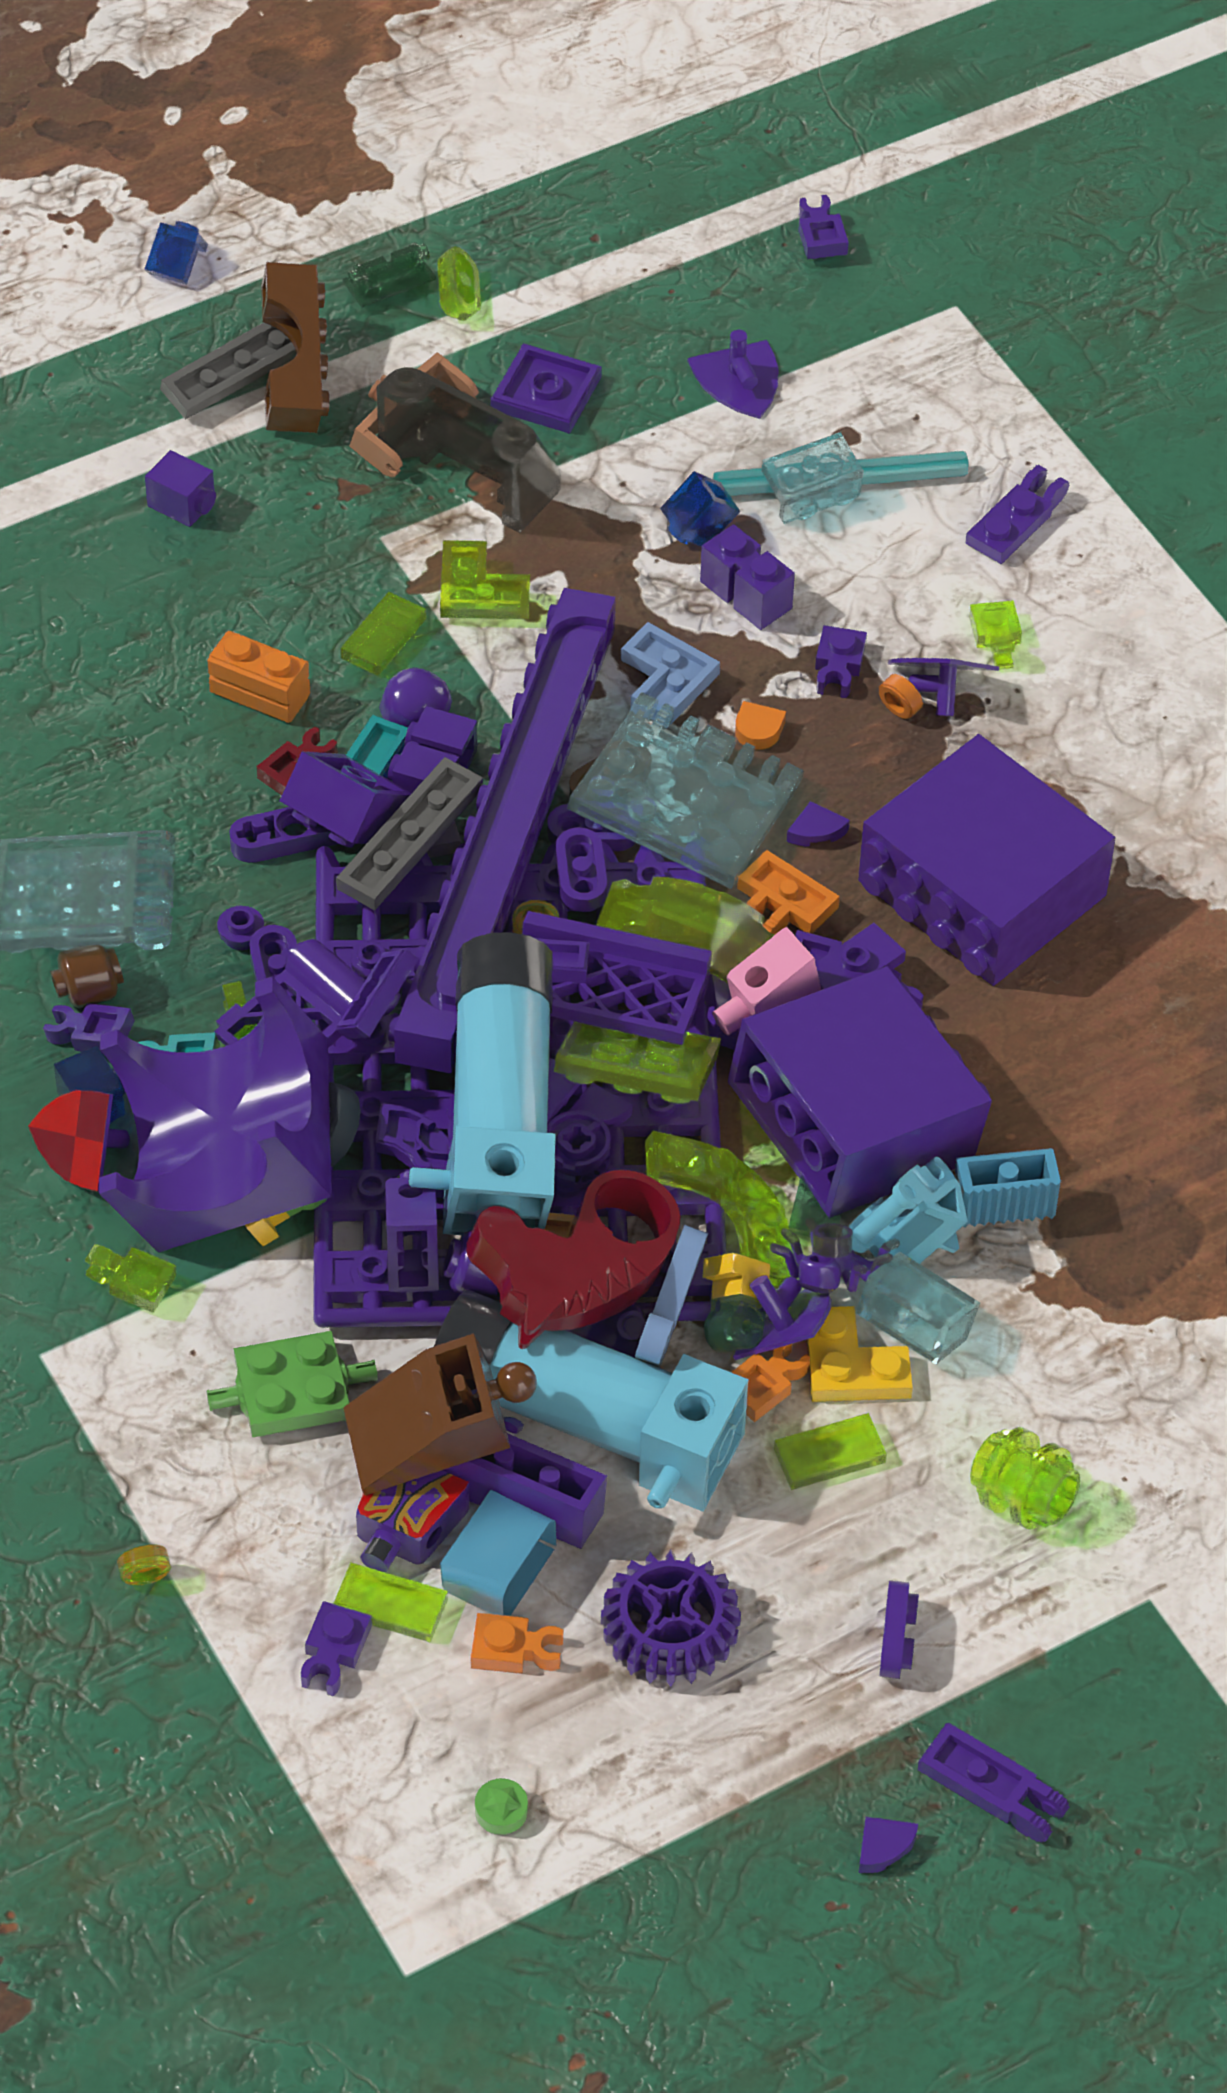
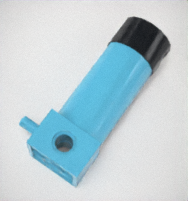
[409,932,555,1235]
[434,1289,749,1512]

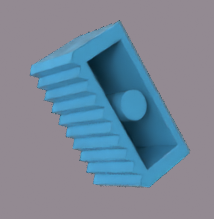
[954,1148,1061,1228]

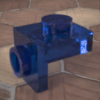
[144,221,208,285]

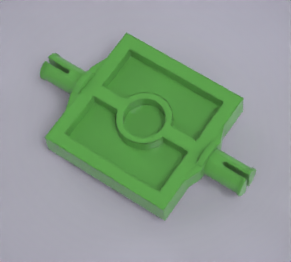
[206,1330,378,1438]

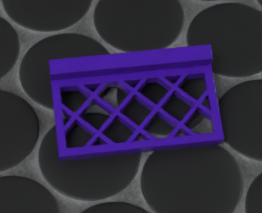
[522,911,712,1045]

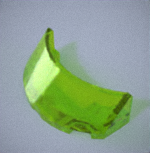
[596,876,775,984]

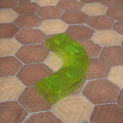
[645,1131,793,1289]

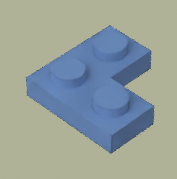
[621,622,720,728]

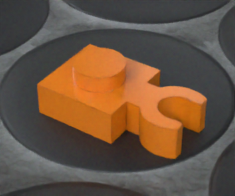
[731,1344,811,1422]
[471,1613,564,1674]

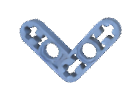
[635,1225,708,1368]

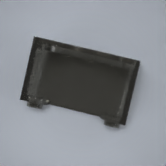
[377,367,561,533]

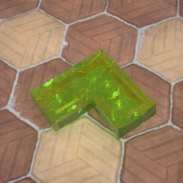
[440,540,530,619]

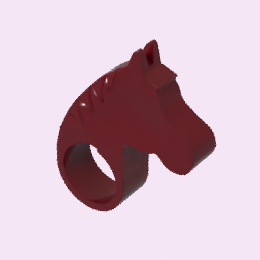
[466,1170,680,1349]

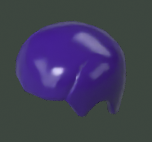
[379,667,452,728]

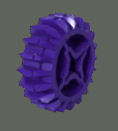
[601,1549,741,1687]

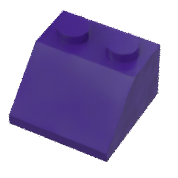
[279,751,412,848]

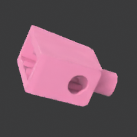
[712,927,821,1035]

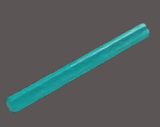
[712,451,969,497]

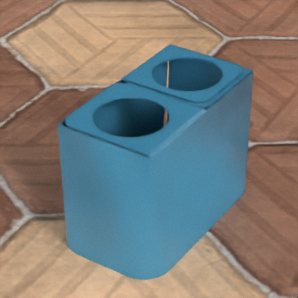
[440,1490,557,1616]

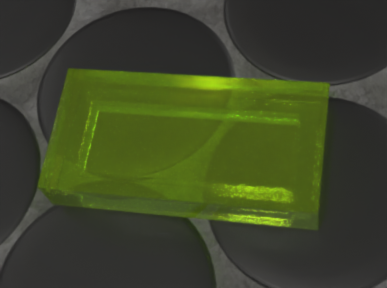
[340,592,426,676]
[774,1413,887,1490]
[333,1562,448,1643]

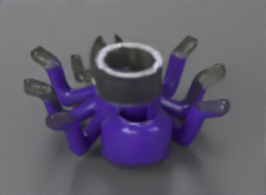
[770,1218,900,1294]

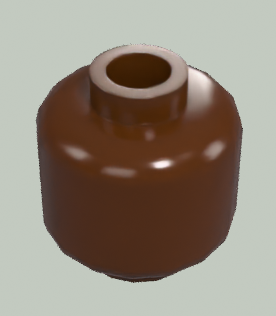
[50,941,124,1008]

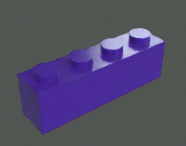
[443,1433,607,1549]

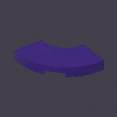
[375,1103,452,1197]

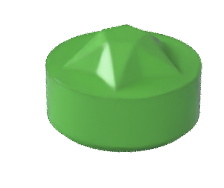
[475,1778,528,1835]

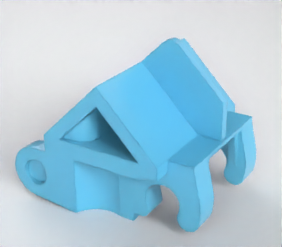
[844,1157,968,1270]

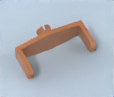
[349,352,479,477]

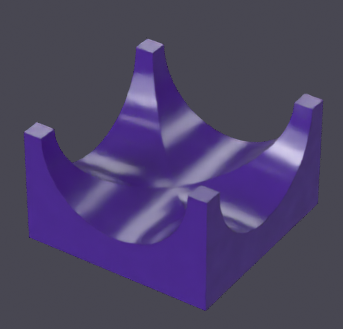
[99,976,332,1253]

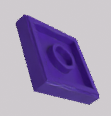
[490,343,602,434]

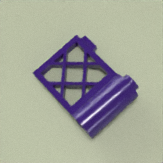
[214,939,366,1048]

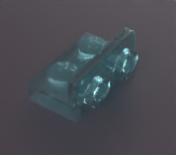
[761,432,864,524]

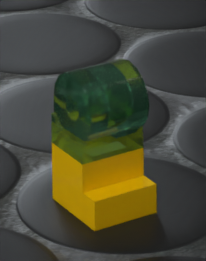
[703,1253,771,1353]

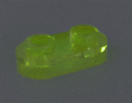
[437,246,481,321]

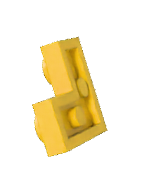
[806,1306,913,1402]

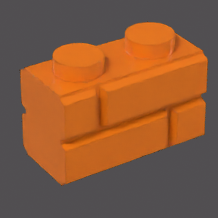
[207,630,310,723]

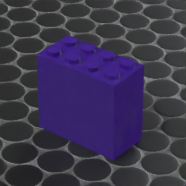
[858,733,1116,986]
[727,966,992,1218]

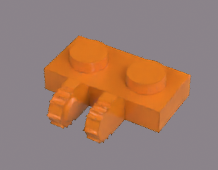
[735,850,840,943]

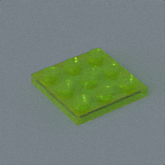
[554,1021,721,1104]

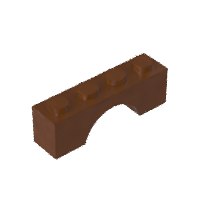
[261,262,330,433]

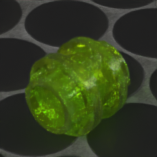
[970,1427,1080,1529]

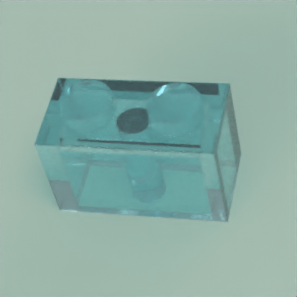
[856,1252,981,1365]

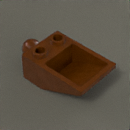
[343,1333,537,1496]

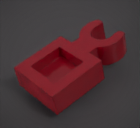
[256,727,337,796]

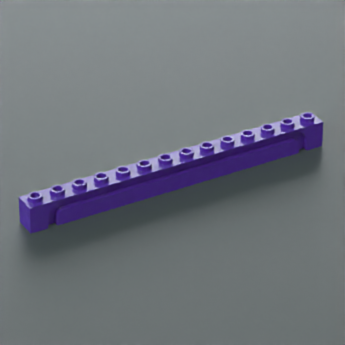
[388,588,616,1073]

